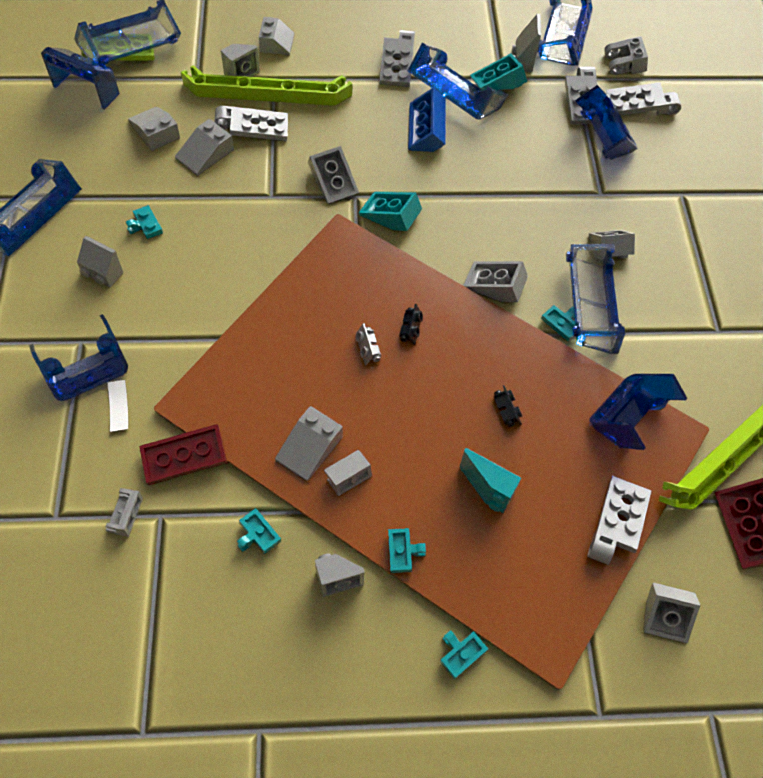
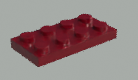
[139,424,228,485]

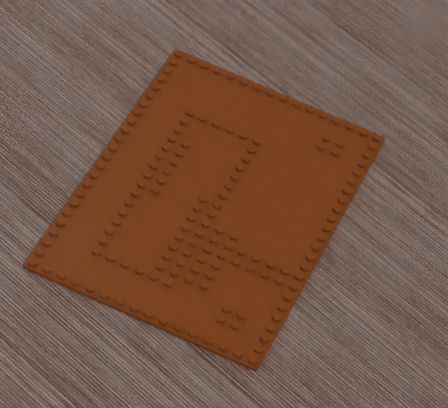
[154,214,709,690]

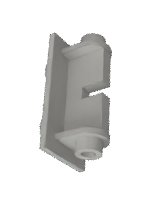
[356,323,381,365]

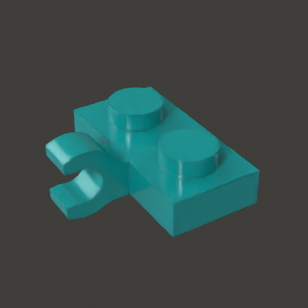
[126,205,163,239]
[541,305,581,341]
[237,508,281,554]
[388,528,426,573]
[440,630,488,679]

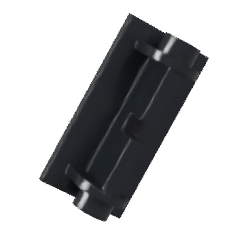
[399,304,423,345]
[493,385,523,427]

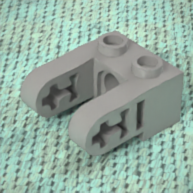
[604,36,648,75]

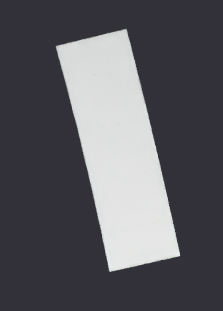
[108,380,128,432]

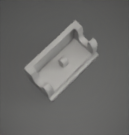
[324,450,372,496]
[105,488,143,537]

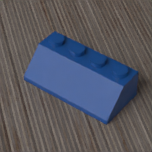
[408,87,446,152]

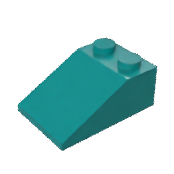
[470,53,527,91]
[359,192,422,231]
[459,448,521,513]

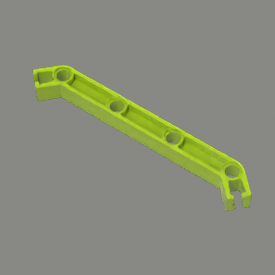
[181,65,353,106]
[659,405,763,510]

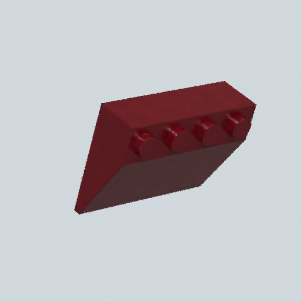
[715,478,763,570]

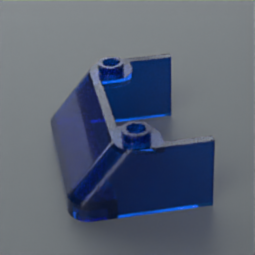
[41,47,120,110]
[575,85,638,160]
[29,314,128,401]
[589,374,687,450]

